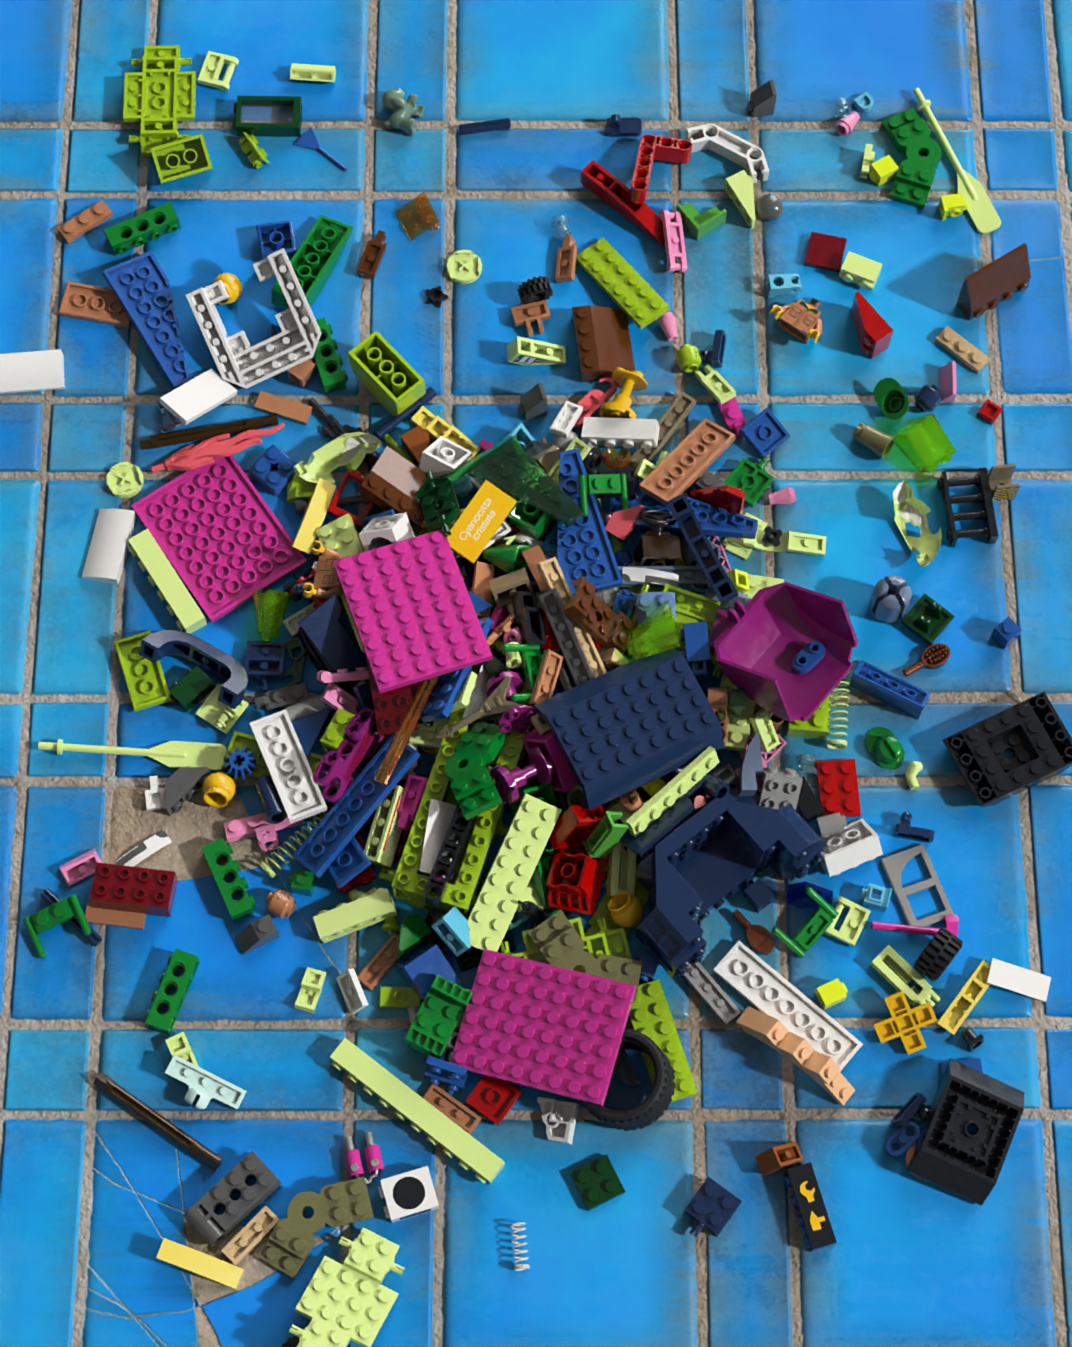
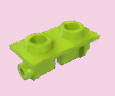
[239,132,270,169]

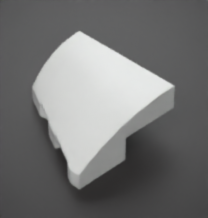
[537,1097,579,1145]

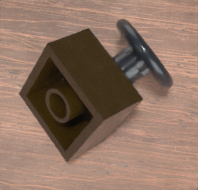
[634,510,681,566]

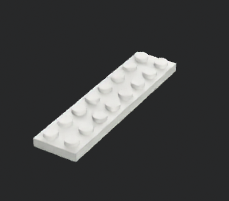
[713,941,863,1072]

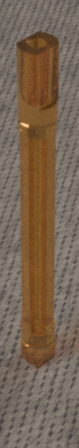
[374,676,439,785]

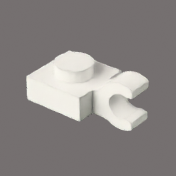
[145,776,165,811]

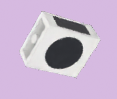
[378,1166,440,1223]

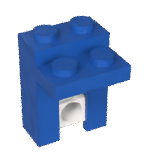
[424,1029,469,1092]

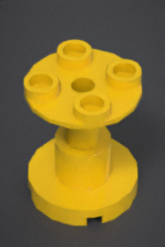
[599,367,647,419]

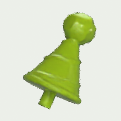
[381,905,400,935]

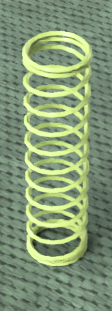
[826,671,851,750]
[259,811,328,878]

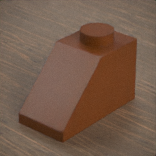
[401,425,431,468]
[755,1142,804,1176]

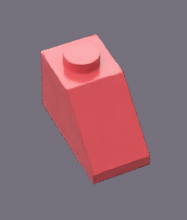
[604,505,645,540]

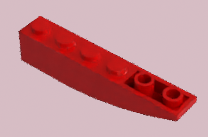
[581,160,665,246]

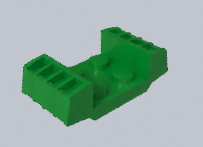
[402,975,473,1059]

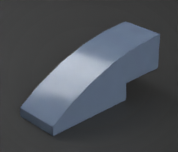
[738,734,763,796]

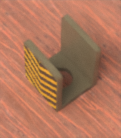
[988,464,1020,501]

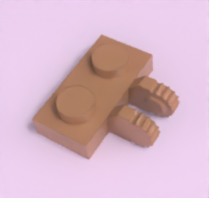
[511,300,551,337]

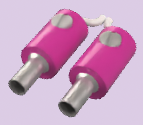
[344,1132,384,1184]

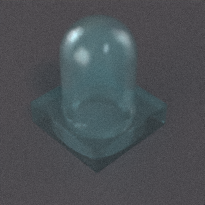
[835,97,851,118]

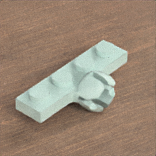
[165,1055,247,1110]

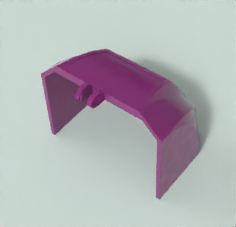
[714,582,858,722]

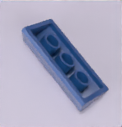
[849,660,931,719]

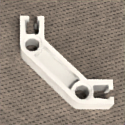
[686,124,769,183]

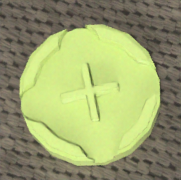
[446,250,482,285]
[106,462,144,498]

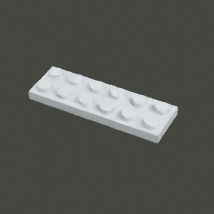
[249,709,327,824]

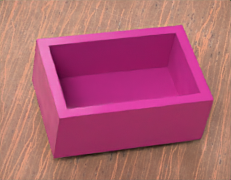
[522,728,579,792]

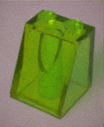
[893,414,956,473]
[627,600,680,660]

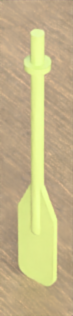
[913,88,1001,234]
[38,739,227,771]

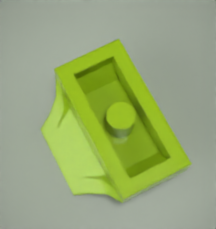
[287,472,317,503]

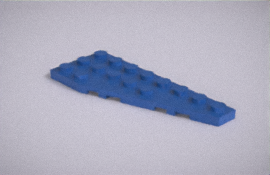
[102,251,190,390]
[556,448,623,597]
[605,484,758,539]

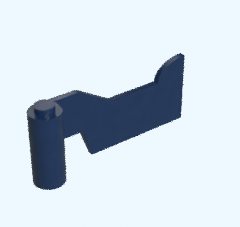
[298,595,370,698]
[254,758,371,824]
[619,772,730,858]

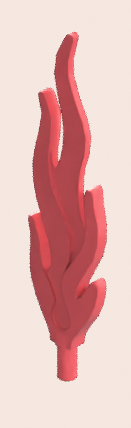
[151,423,285,474]

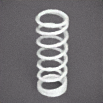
[510,1222,530,1271]

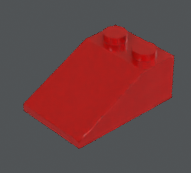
[851,291,893,359]

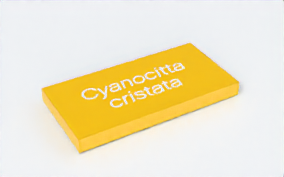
[447,480,517,564]

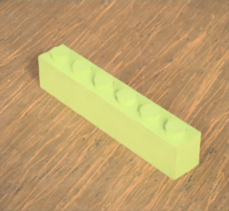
[128,528,207,634]

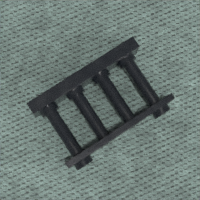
[937,468,998,547]

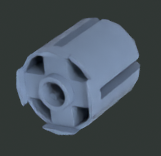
[869,575,912,624]

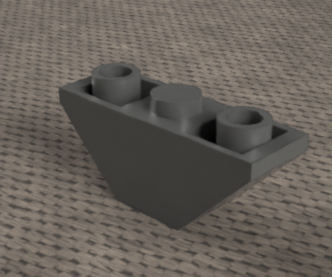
[165,767,211,816]

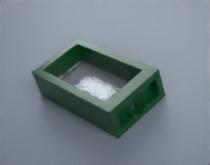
[233,96,303,137]

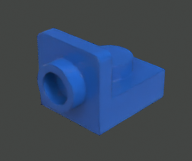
[612,589,636,619]

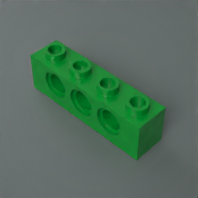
[104,202,181,255]
[313,317,348,394]
[201,838,256,922]
[144,949,200,1035]

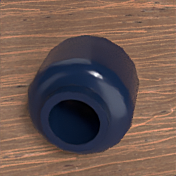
[914,385,942,412]

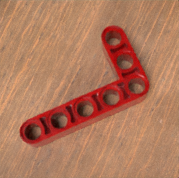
[630,134,692,204]

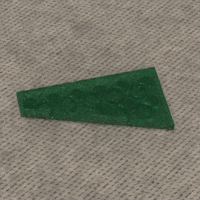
[468,438,584,526]

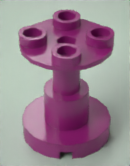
[484,671,537,734]
[490,746,554,804]

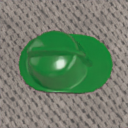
[874,378,909,419]
[865,727,905,769]

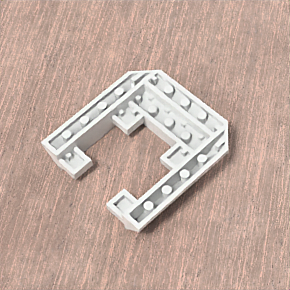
[186,248,322,389]

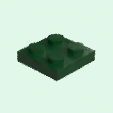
[570,1155,625,1211]

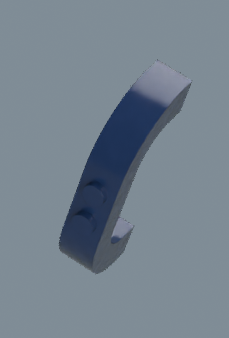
[667,493,738,604]
[139,630,248,709]

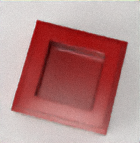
[977,399,1003,425]

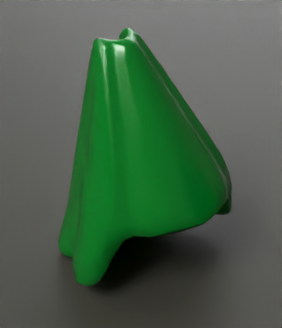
[482,545,531,574]

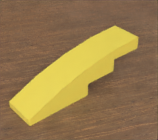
[410,406,480,462]
[291,478,336,554]
[937,960,990,1035]
[156,1238,244,1289]

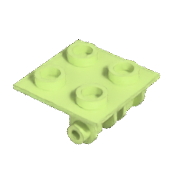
[195,684,249,734]

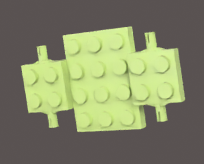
[289,1227,405,1347]

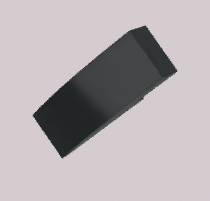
[511,591,546,646]

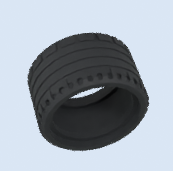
[580,1029,675,1131]

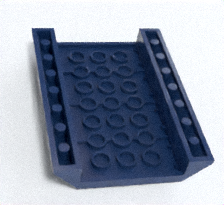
[533,645,725,811]

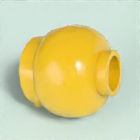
[212,273,243,305]
[203,772,236,808]
[608,891,644,928]

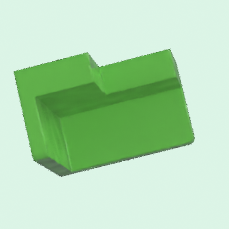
[676,202,727,240]

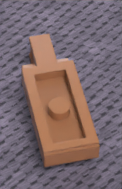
[555,234,577,283]

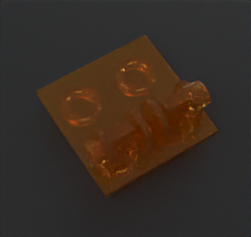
[396,192,440,241]

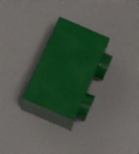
[169,666,215,713]

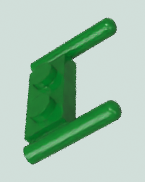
[578,474,628,517]
[501,644,542,702]
[772,887,839,958]
[23,894,92,958]

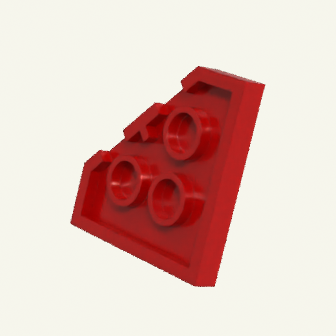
[688,485,746,515]

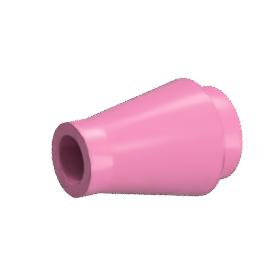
[835,111,860,136]
[658,312,678,341]
[768,487,796,505]

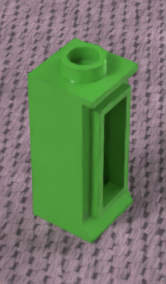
[583,811,629,858]

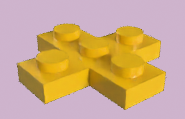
[873,990,937,1055]

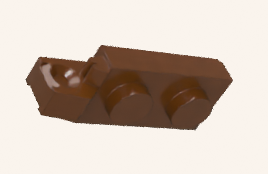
[357,230,387,279]

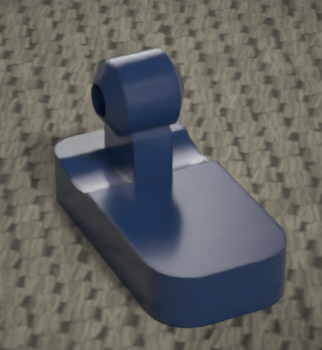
[606,114,642,137]
[699,330,726,368]
[893,812,934,843]
[890,1093,930,1128]

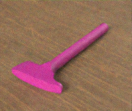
[871,915,959,937]

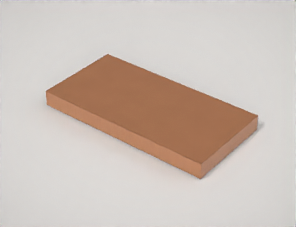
[58,281,131,329]

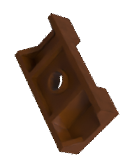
[563,577,634,653]

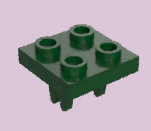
[901,593,955,645]

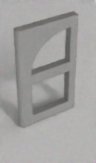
[880,844,954,927]

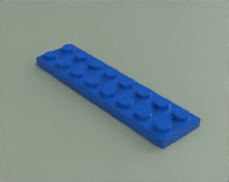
[293,734,420,878]

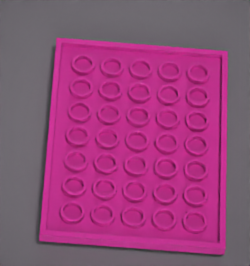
[131,455,307,623]
[333,529,493,694]
[450,949,636,1106]

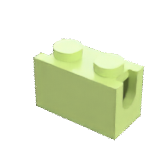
[839,251,882,290]

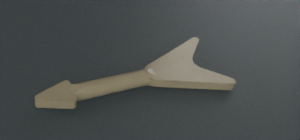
[436,676,523,739]

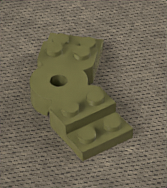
[528,910,642,1001]
[259,1177,374,1279]

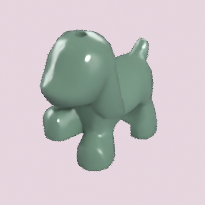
[382,88,425,136]

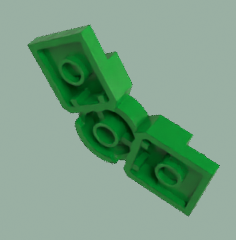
[881,108,942,209]
[444,722,510,820]

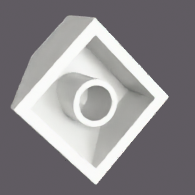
[419,436,473,478]

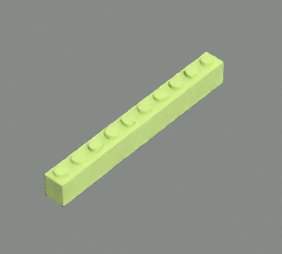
[330,1038,505,1184]

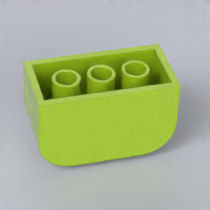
[348,331,426,417]

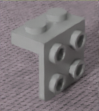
[758,766,803,810]

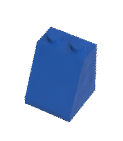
[394,942,462,1003]

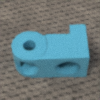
[765,274,802,298]

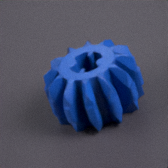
[223,747,257,780]

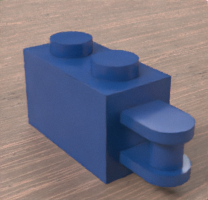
[680,622,710,677]

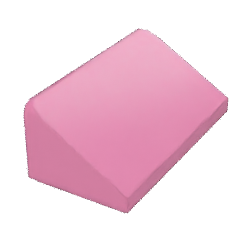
[939,361,956,403]
[59,849,102,886]

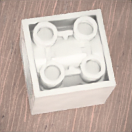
[359,512,415,552]

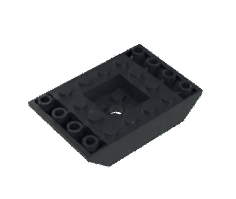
[942,692,1072,808]
[907,1058,1024,1206]

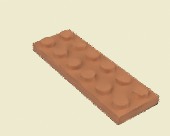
[639,418,736,507]

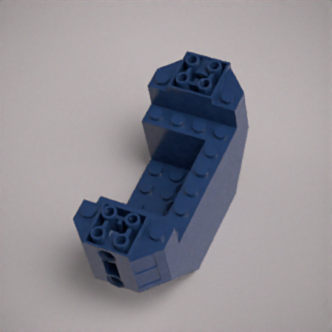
[635,793,827,978]

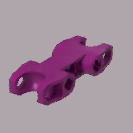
[313,708,384,803]

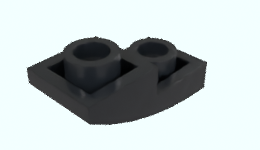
[797,776,825,821]

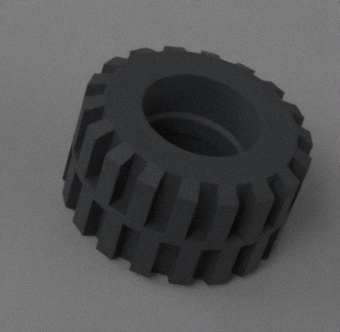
[914,927,963,982]

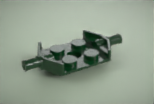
[415,470,461,537]

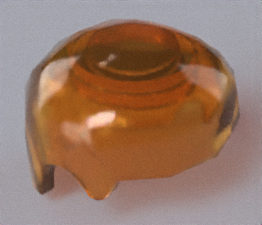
[601,447,631,469]

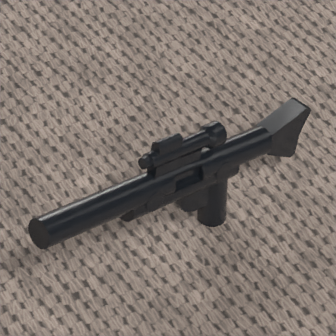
[308,398,363,440]

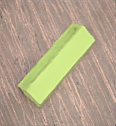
[290,63,336,82]

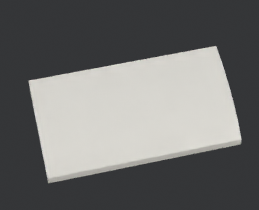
[0,349,65,394]
[81,509,137,585]

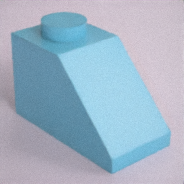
[431,906,471,957]

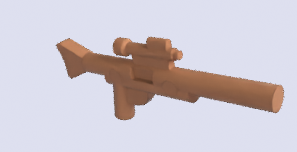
[486,595,537,647]

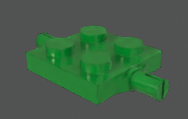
[724,456,774,508]

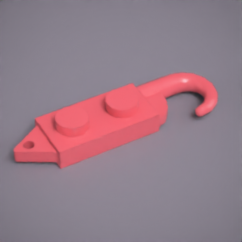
[573,376,618,429]

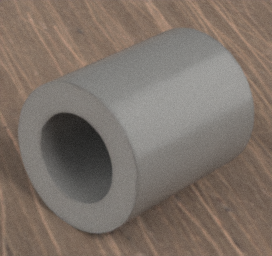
[817,812,847,837]

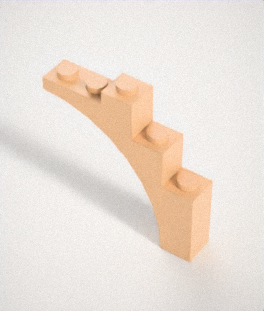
[736,1006,855,1106]

